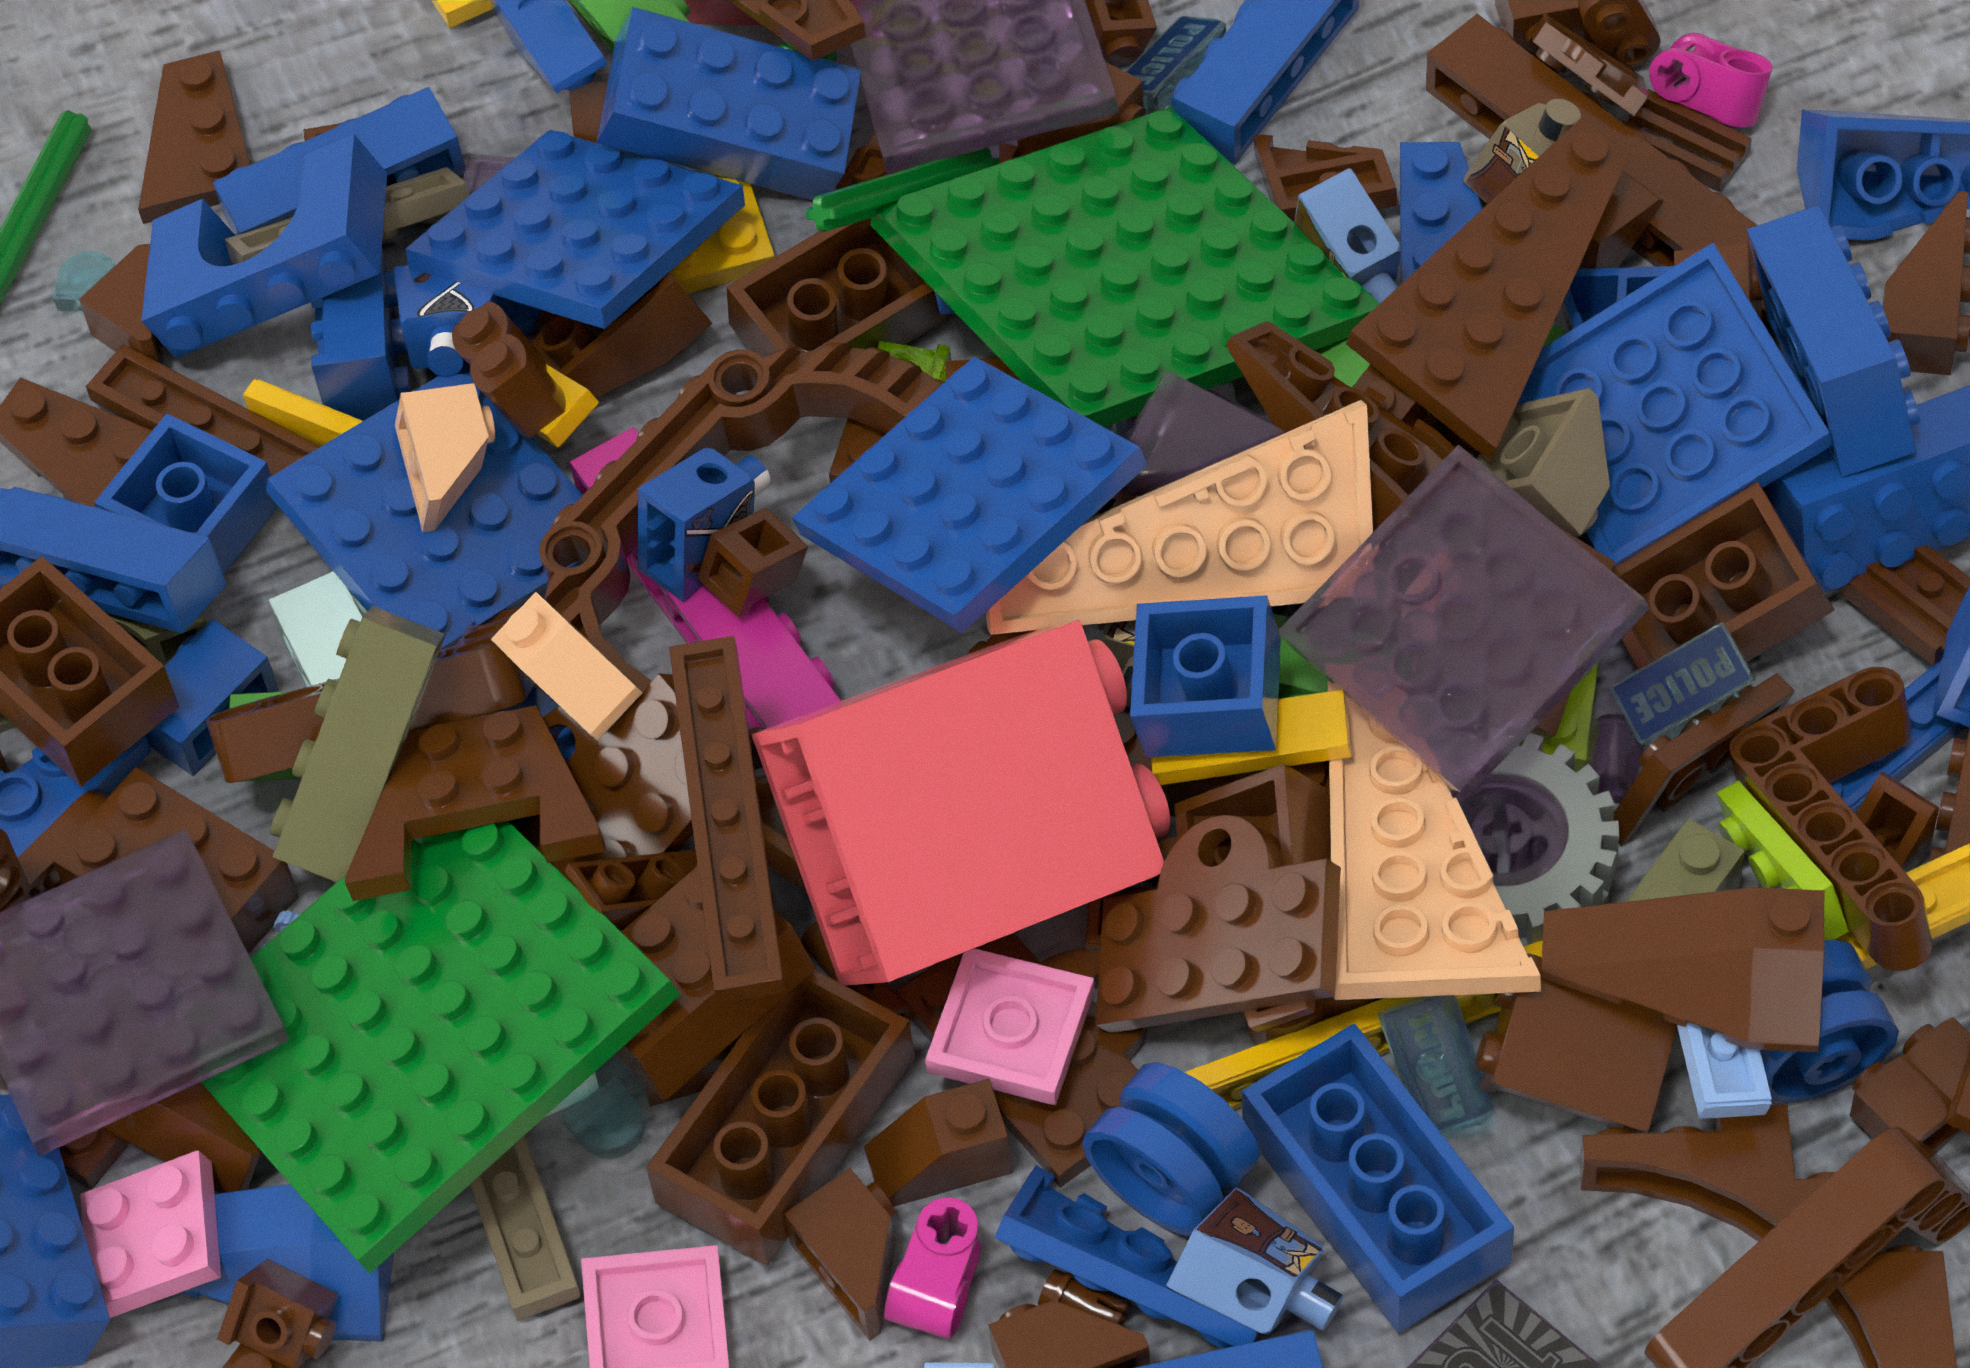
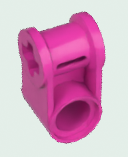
[1649,32,1773,128]
[884,1197,981,1340]

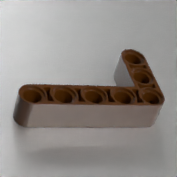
[206,608,535,783]
[1729,667,1932,971]
[1644,1127,1970,1368]

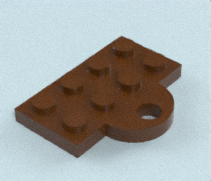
[521,673,693,888]
[1095,815,1341,1033]
[896,933,1148,1188]

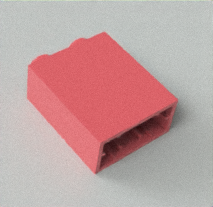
[751,620,1170,986]

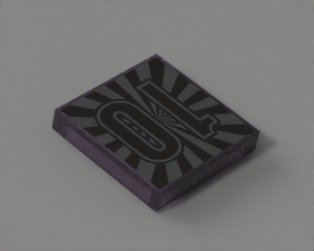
[1407,1279,1601,1368]

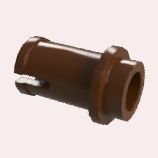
[1038,1268,1131,1326]

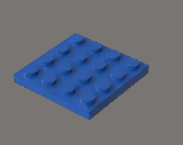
[406,130,745,329]
[1517,243,1833,567]
[792,357,1148,633]
[266,361,584,650]

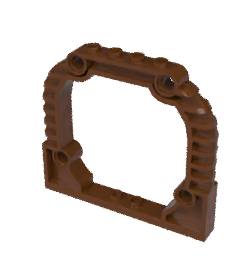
[539,343,1135,893]

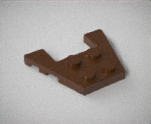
[345,705,606,901]

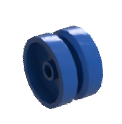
[1760,940,1899,1104]
[1082,1062,1260,1236]

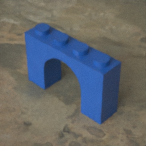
[141,134,387,358]

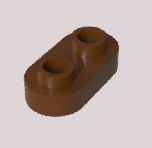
[1578,0,1661,68]

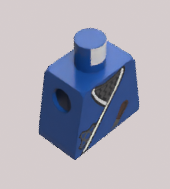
[394,265,518,376]
[638,448,771,603]

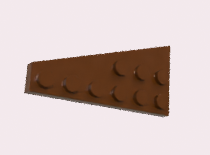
[1346,117,1629,462]

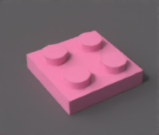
[925,948,1095,1106]
[80,1150,221,1318]
[581,1245,729,1368]

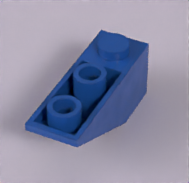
[490,0,608,94]

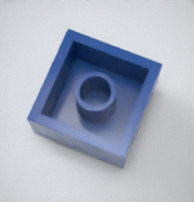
[94,414,278,576]
[1130,595,1281,758]

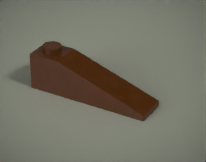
[531,273,713,398]
[1225,321,1482,561]
[1174,763,1331,1032]
[1541,887,1825,1052]

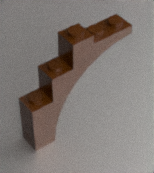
[1579,1105,1957,1368]

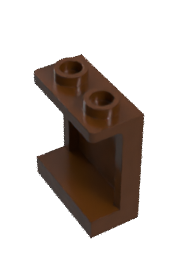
[1474,953,1677,1133]

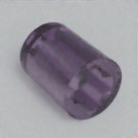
[1584,714,1647,804]

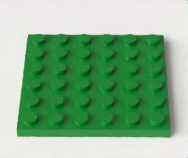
[871,107,1380,427]
[165,821,681,1274]

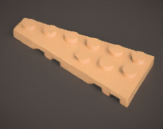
[986,400,1376,635]
[1328,664,1541,1000]

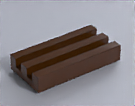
[1622,89,1752,191]

